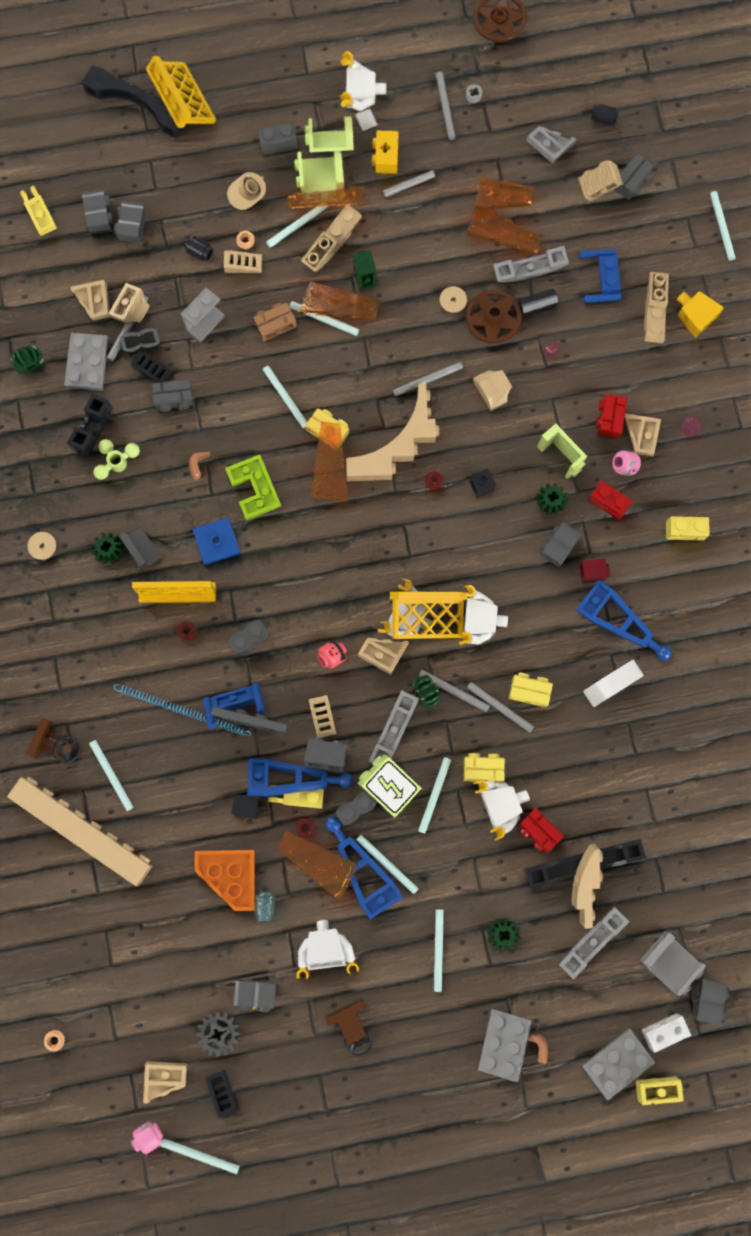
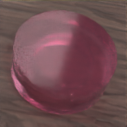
[543,339,560,358]
[681,417,701,437]

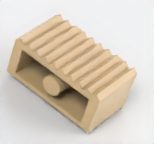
[578,161,623,201]

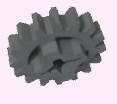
[196,1010,241,1057]

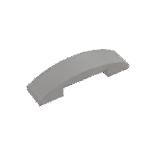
[493,246,569,283]
[369,690,419,763]
[559,907,629,979]

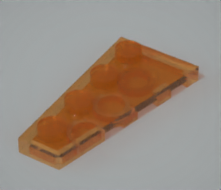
[311,421,348,502]
[278,831,358,901]

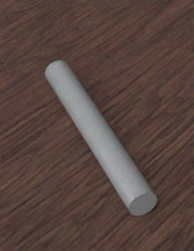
[383,171,435,197]

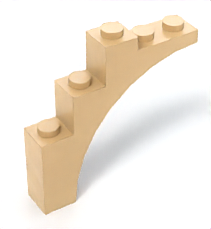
[346,383,439,481]

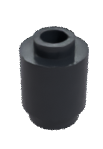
[591,104,619,126]
[185,236,213,261]

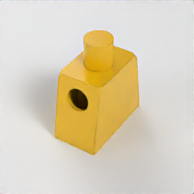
[677,291,724,338]

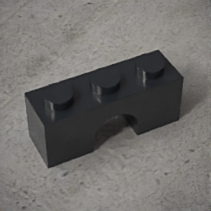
[67,393,113,457]

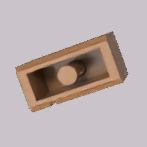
[253,302,297,342]

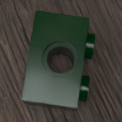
[353,251,377,291]

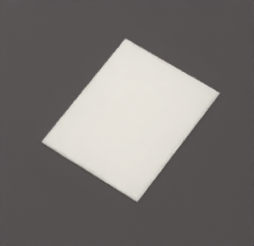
[355,109,377,131]

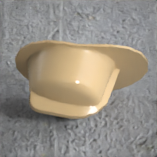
[227,172,266,210]

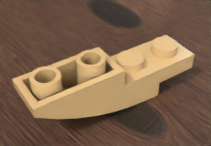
[301,204,362,272]
[644,272,669,343]
[572,844,603,929]

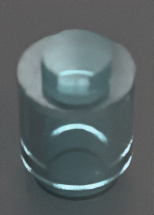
[254,891,276,921]

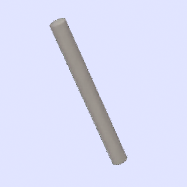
[436,72,456,140]
[107,295,148,361]
[393,362,463,397]
[419,670,490,712]
[467,682,534,733]

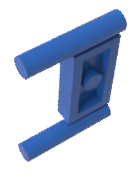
[579,249,621,303]
[203,683,265,729]

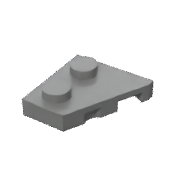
[526,126,576,163]

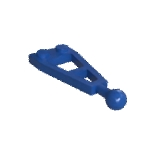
[576,580,672,661]
[247,759,354,796]
[325,816,403,919]

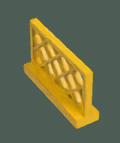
[146,56,216,128]
[132,581,216,603]
[390,592,467,639]

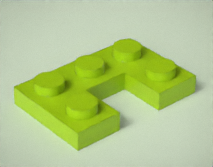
[225,455,281,521]

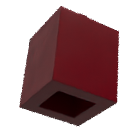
[580,558,610,583]

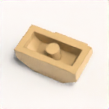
[109,283,150,323]
[473,370,512,411]

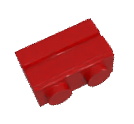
[595,394,628,438]
[588,480,633,521]
[518,808,564,853]

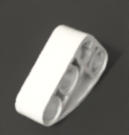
[583,659,644,708]

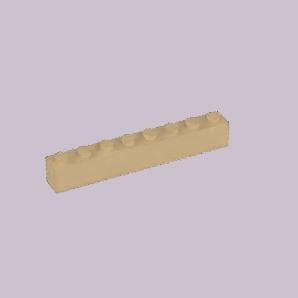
[7,777,153,886]

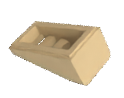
[224,251,262,273]
[309,695,336,738]

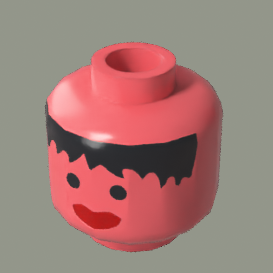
[317,640,347,669]

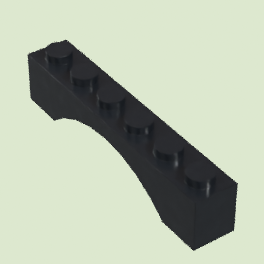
[82,65,187,139]
[523,839,646,889]

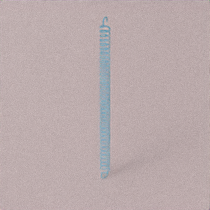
[114,684,251,736]

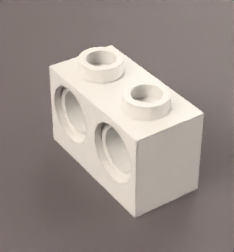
[641,1013,691,1052]

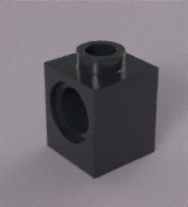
[469,468,496,498]
[231,794,262,819]

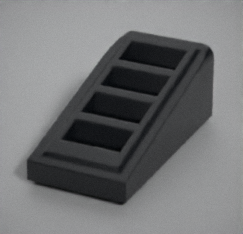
[131,349,173,383]
[206,1070,240,1118]

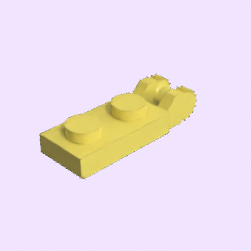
[20,186,57,236]
[268,785,324,809]

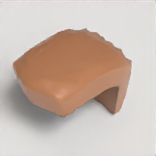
[189,452,211,481]
[528,1034,548,1064]

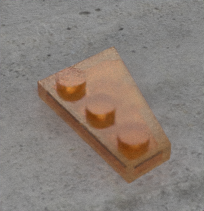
[474,177,534,210]

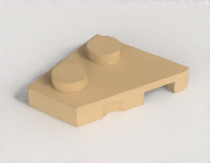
[71,280,110,320]
[625,413,661,457]
[357,638,409,675]
[143,1062,187,1103]

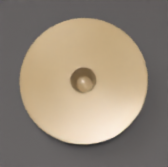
[440,286,467,313]
[28,532,56,560]

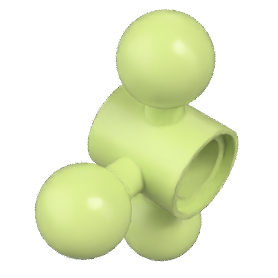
[94,439,140,480]

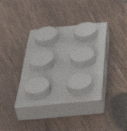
[64,333,109,391]
[478,1009,532,1082]
[582,1028,655,1101]

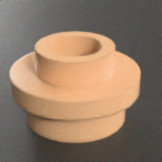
[236,231,255,249]
[44,1030,65,1051]

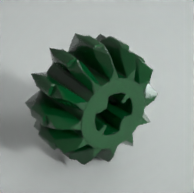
[10,345,44,374]
[536,483,568,515]
[91,532,124,565]
[411,674,441,709]
[486,918,521,953]

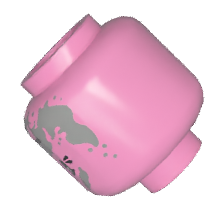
[613,451,641,476]
[131,1121,164,1154]

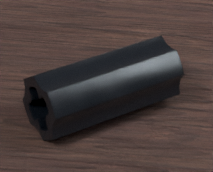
[518,288,558,316]

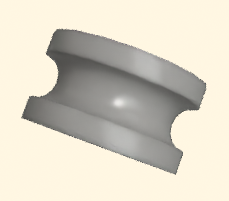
[466,84,482,103]

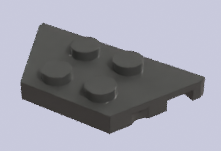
[211,707,287,732]

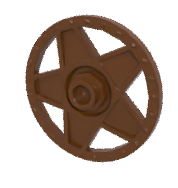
[473,0,527,42]
[466,290,521,343]

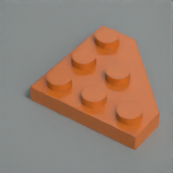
[195,850,255,911]

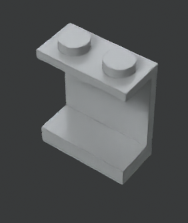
[181,288,225,343]
[639,931,706,996]

